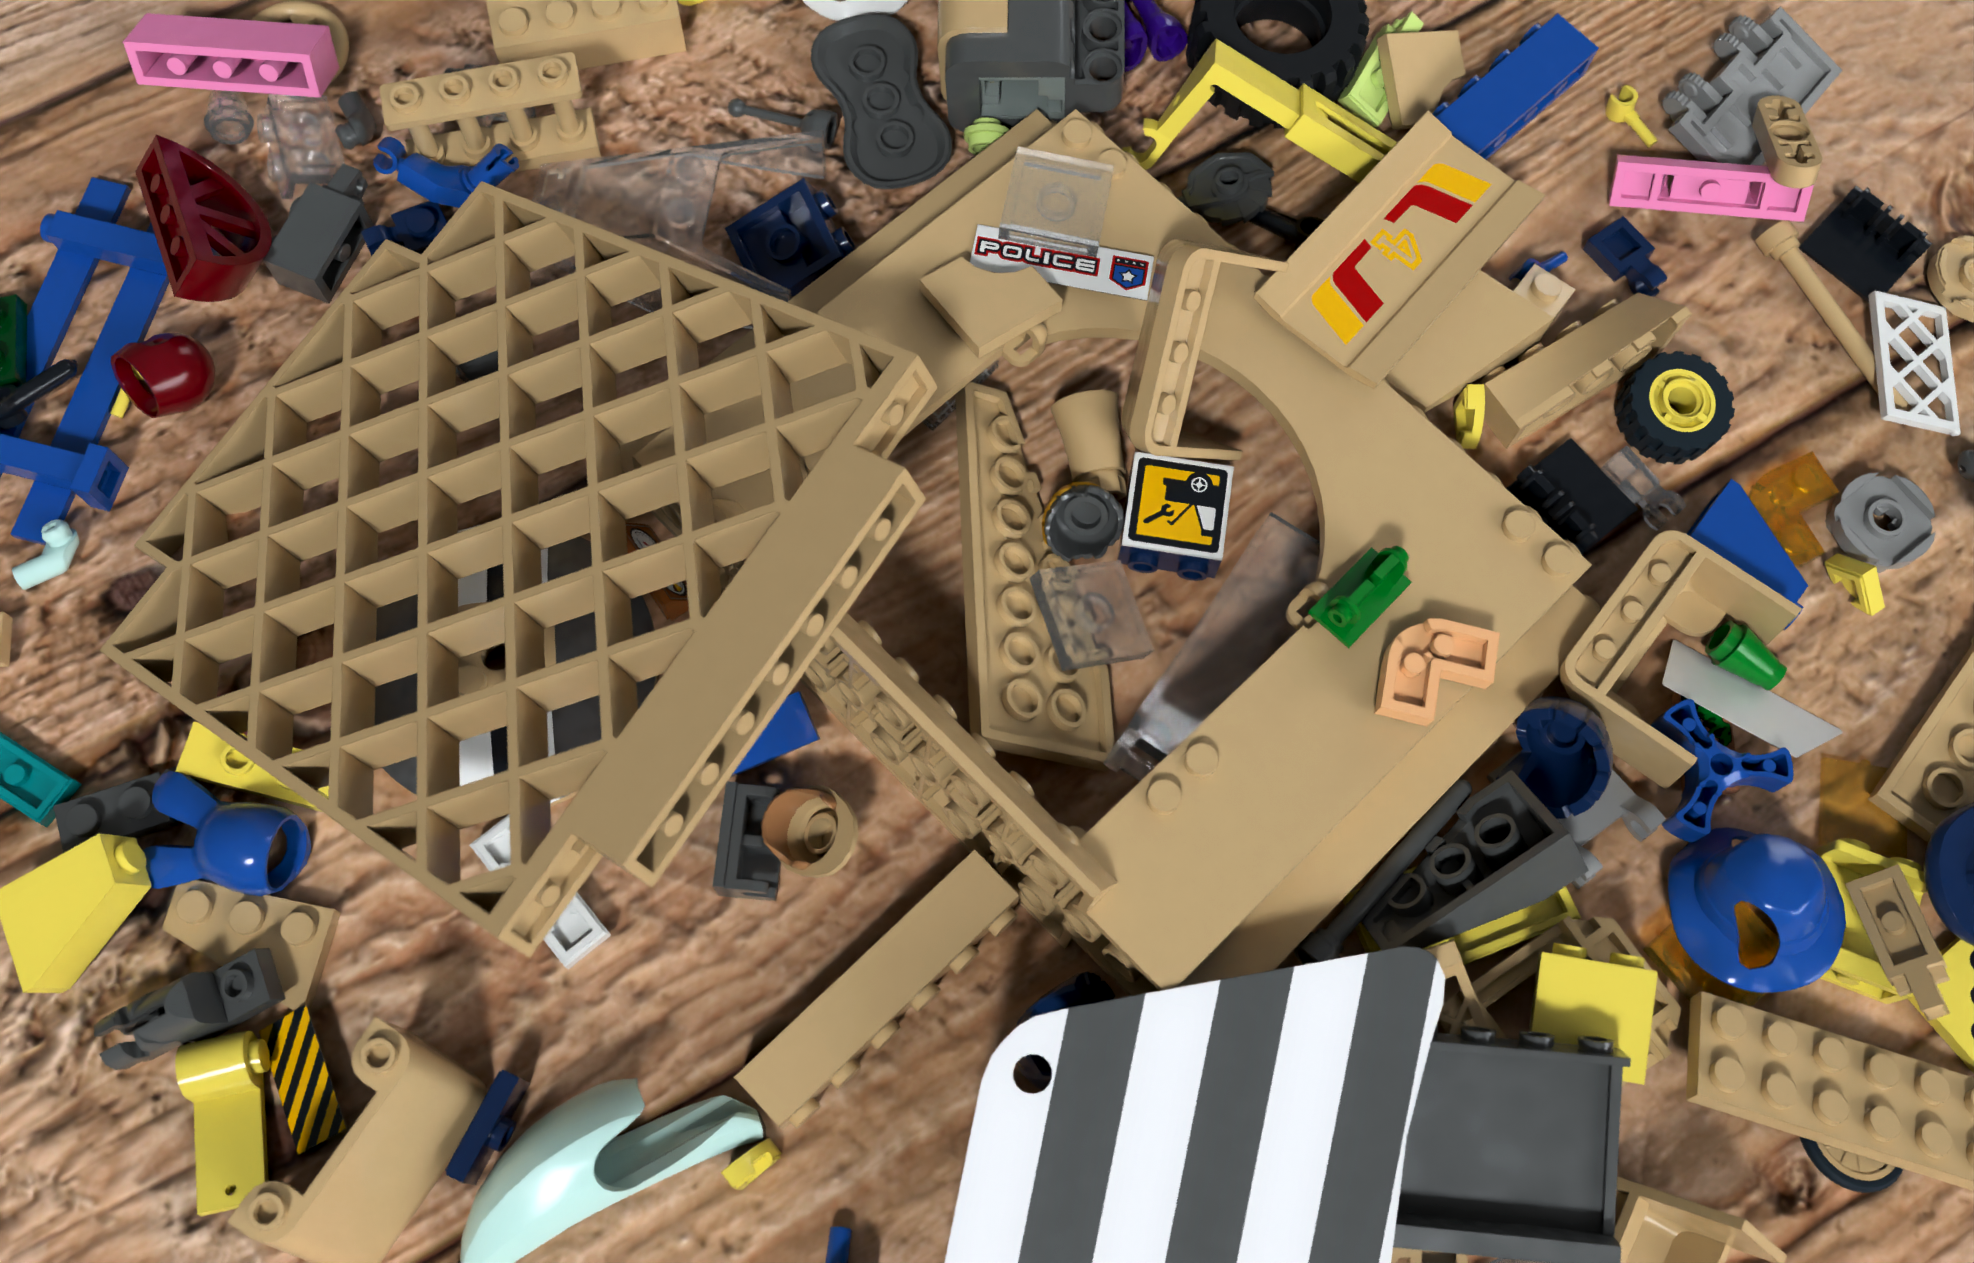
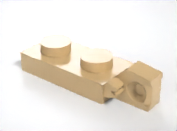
[1845,864,1950,1021]

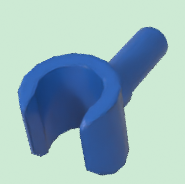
[1509,251,1568,281]

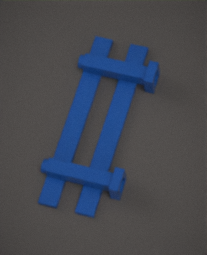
[0,177,220,545]

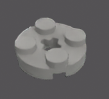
[1825,473,1936,573]

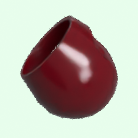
[111,332,215,418]

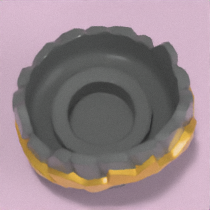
[1042,482,1125,562]

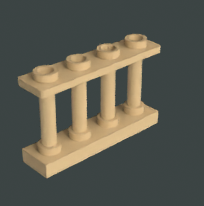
[379,52,601,173]

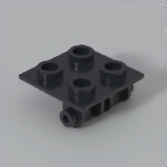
[1798,185,1933,303]
[1506,438,1638,555]

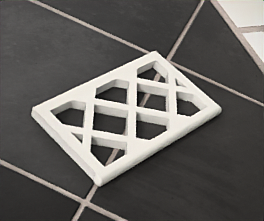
[1868,291,1961,436]

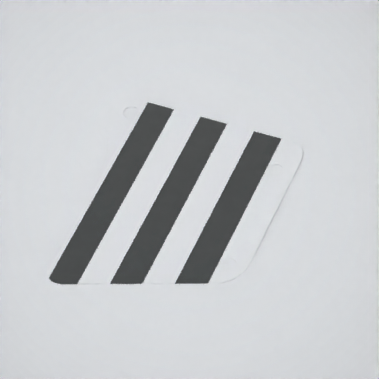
[944,946,1445,1263]

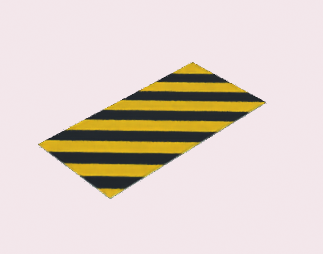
[259,1004,347,1155]

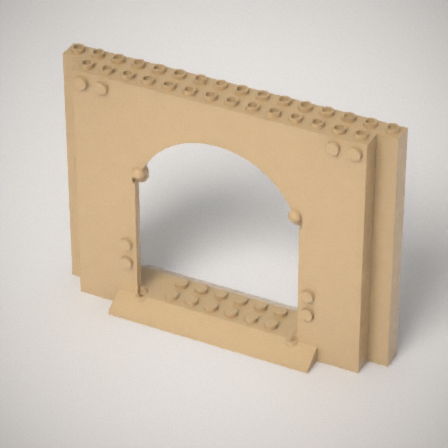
[620,109,1601,996]

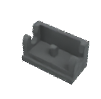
[713,781,781,901]

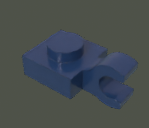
[361,201,447,256]
[1583,216,1668,297]

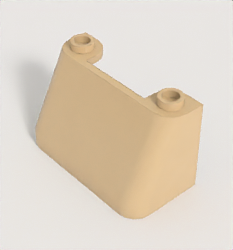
[227,1016,488,1263]

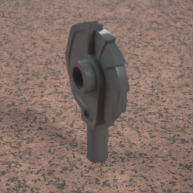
[1177,152,1274,226]

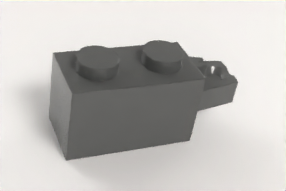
[263,164,374,304]

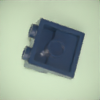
[725,178,856,301]

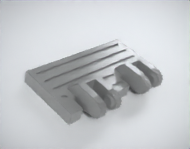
[1662,6,1843,165]

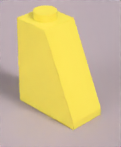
[0,833,152,993]

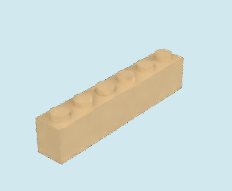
[734,849,1020,1130]

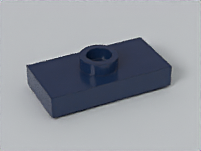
[445,1069,531,1185]

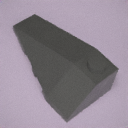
[1361,770,1589,950]

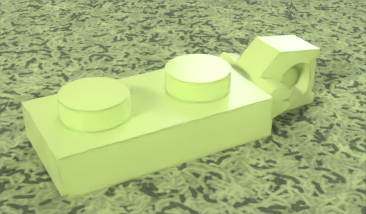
[1337,11,1424,128]

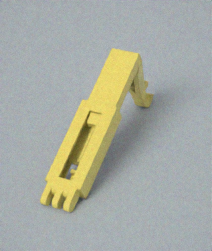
[1122,38,1398,183]

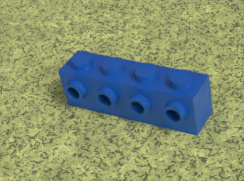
[1432,13,1599,160]

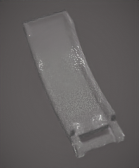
[1103,512,1320,782]

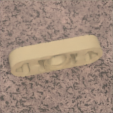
[1752,96,1823,188]

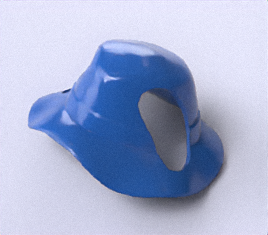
[1668,827,1846,993]

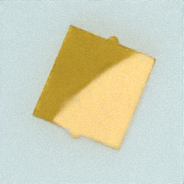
[1818,757,1907,858]

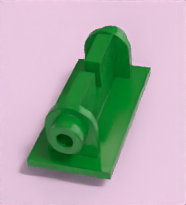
[1308,546,1412,649]

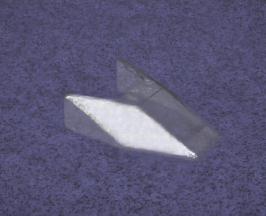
[532,130,826,329]

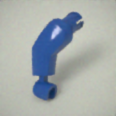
[373,137,519,208]

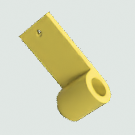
[175,1030,270,1216]

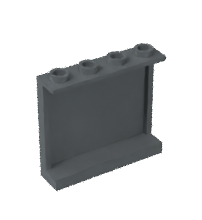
[1393,1025,1631,1263]

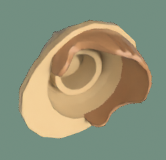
[761,785,858,878]

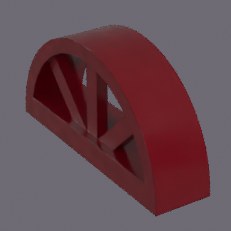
[135,135,272,302]

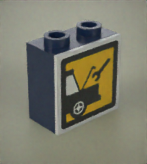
[1117,452,1234,581]

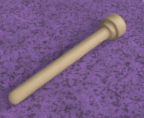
[1755,220,1909,411]

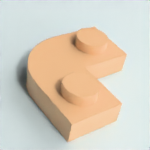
[1374,618,1500,727]

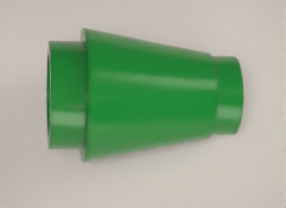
[1705,621,1787,691]

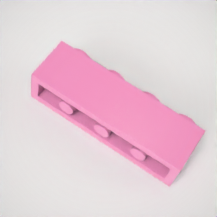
[123,13,339,98]

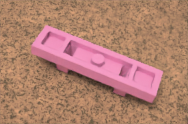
[1609,155,1814,222]

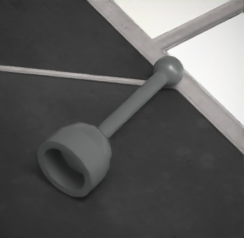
[728,98,838,149]

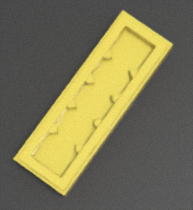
[175,721,329,812]

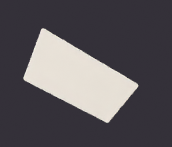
[1662,640,1843,758]

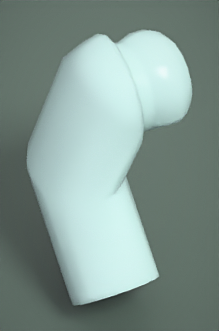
[12,519,80,590]

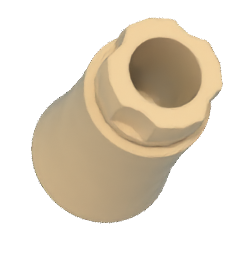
[1051,389,1127,501]

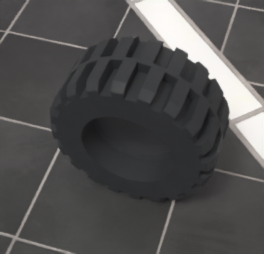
[1186,0,1369,129]

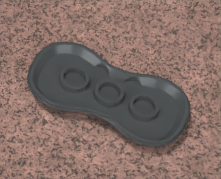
[811,14,952,190]

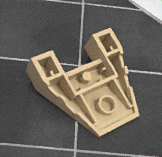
[1385,264,1575,413]

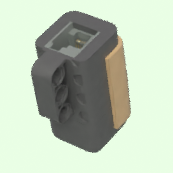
[937,0,1125,132]

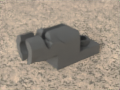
[94,948,285,1070]

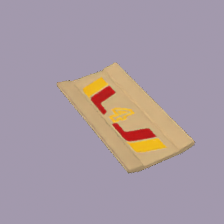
[1254,111,1546,389]

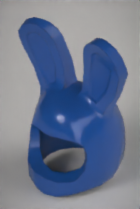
[143,771,311,896]

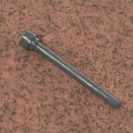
[1293,779,1472,965]

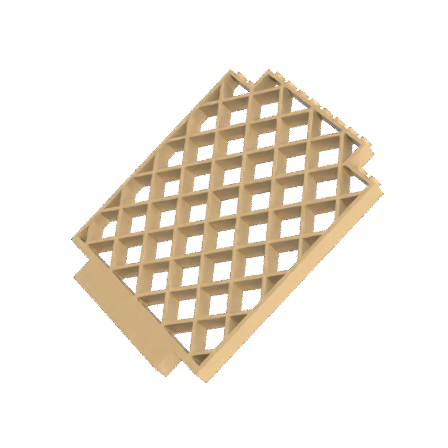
[99,181,938,958]

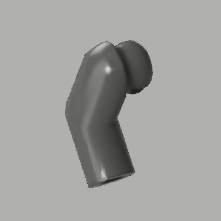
[335,91,376,149]

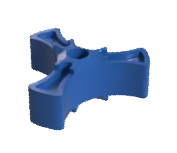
[1650,699,1794,842]

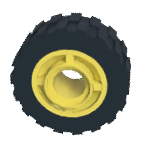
[1615,351,1735,465]

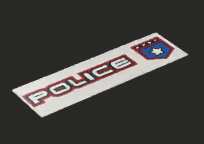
[970,224,1154,301]

